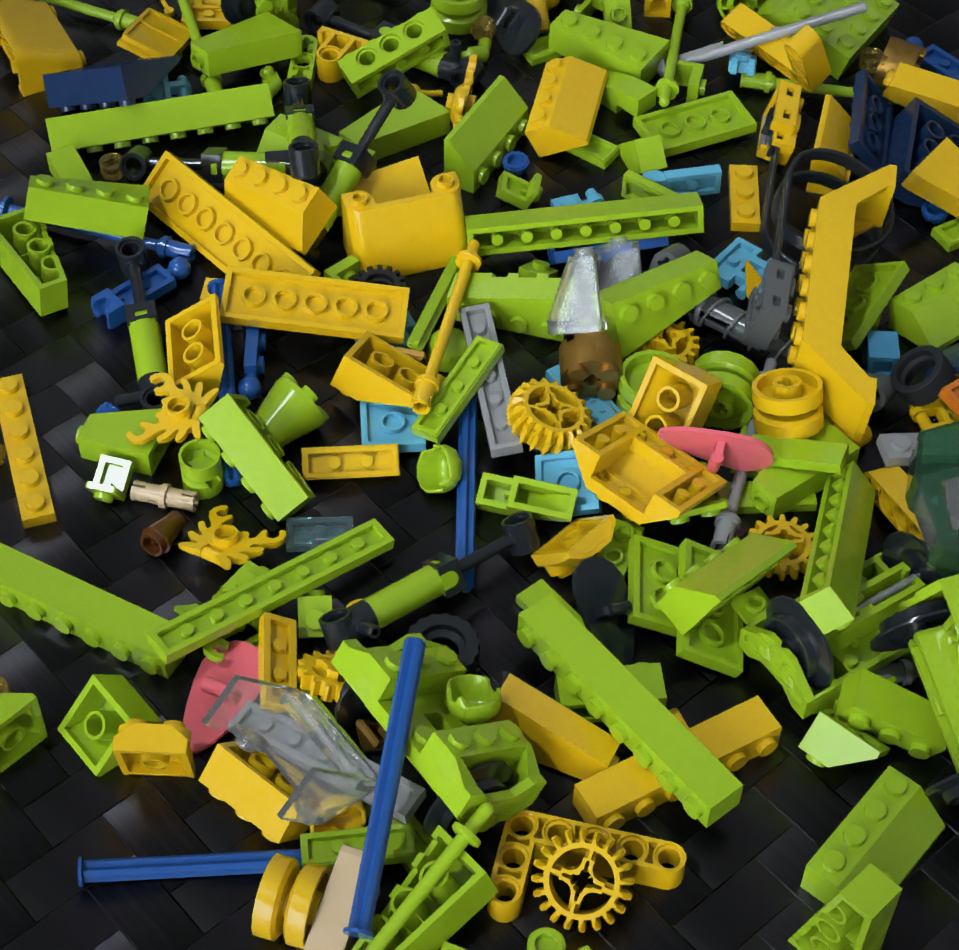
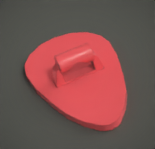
[658,426,774,473]
[183,640,259,754]

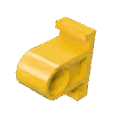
[316,26,369,83]

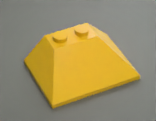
[572,411,728,525]

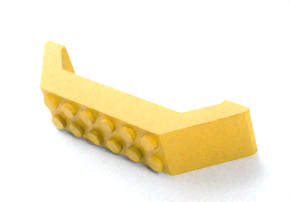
[787,164,897,442]

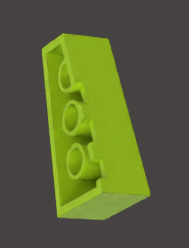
[351,825,499,950]

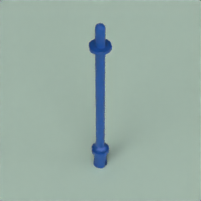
[0,196,196,263]

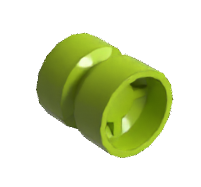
[178,438,225,500]

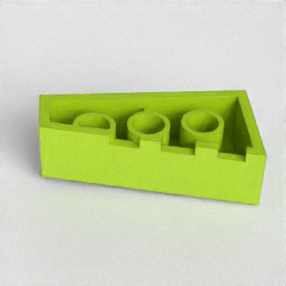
[548,9,670,83]
[23,174,149,240]
[0,208,68,317]
[593,250,721,360]
[446,272,574,342]
[198,393,316,522]
[787,863,902,950]

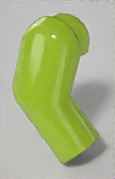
[461,37,492,63]
[260,66,282,99]

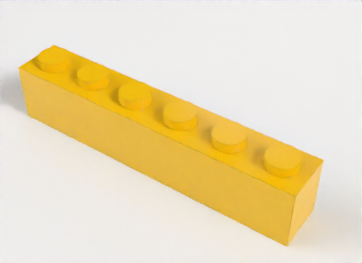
[573,695,782,830]

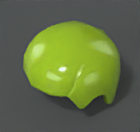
[425,328,467,373]
[417,444,462,493]
[446,674,502,724]

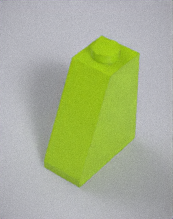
[76,408,171,476]

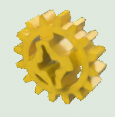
[633,321,700,365]
[748,514,814,581]
[297,650,345,703]

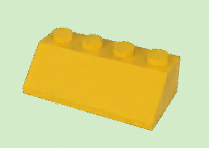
[524,56,608,158]
[224,156,337,255]

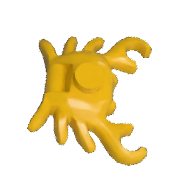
[445,54,478,128]
[126,372,219,445]
[178,505,287,570]

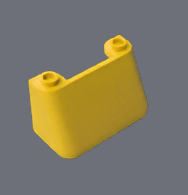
[0,0,87,97]
[341,171,467,276]

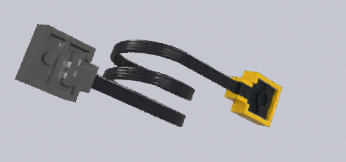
[742,79,895,351]

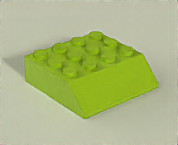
[756,0,900,80]

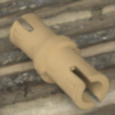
[130,480,199,512]

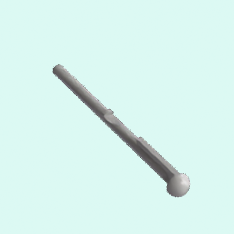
[657,1,867,78]

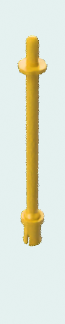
[410,239,482,415]

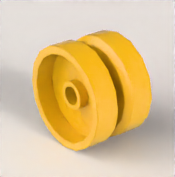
[752,368,824,439]
[251,853,331,949]

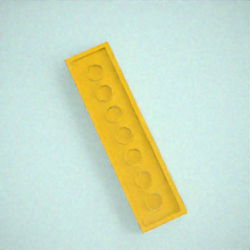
[143,150,321,277]

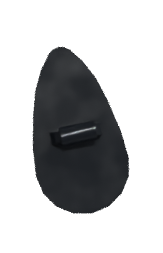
[487,0,542,56]
[571,556,635,665]

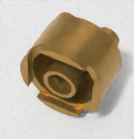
[873,36,928,91]
[559,331,623,400]

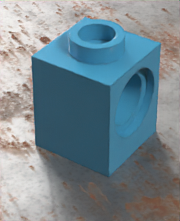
[862,330,900,376]

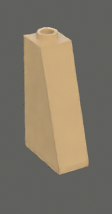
[303,844,381,950]

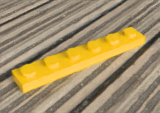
[0,374,57,529]

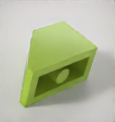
[617,134,667,175]
[798,708,890,768]

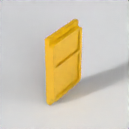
[117,8,192,59]

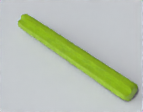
[406,256,460,351]

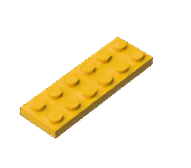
[219,266,410,345]

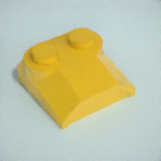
[531,514,616,579]
[112,718,196,778]

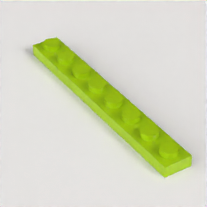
[147,518,395,665]

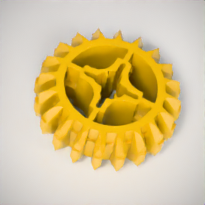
[506,377,593,456]
[531,827,635,933]

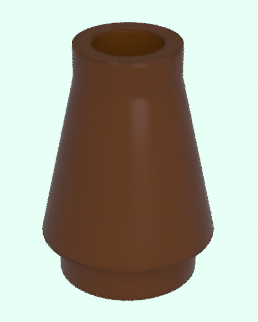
[140,510,186,556]

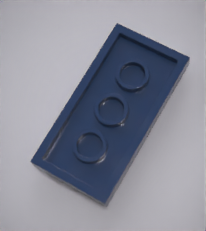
[848,69,894,171]

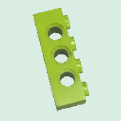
[337,7,450,99]

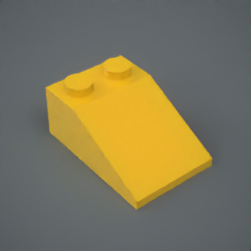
[330,331,446,408]

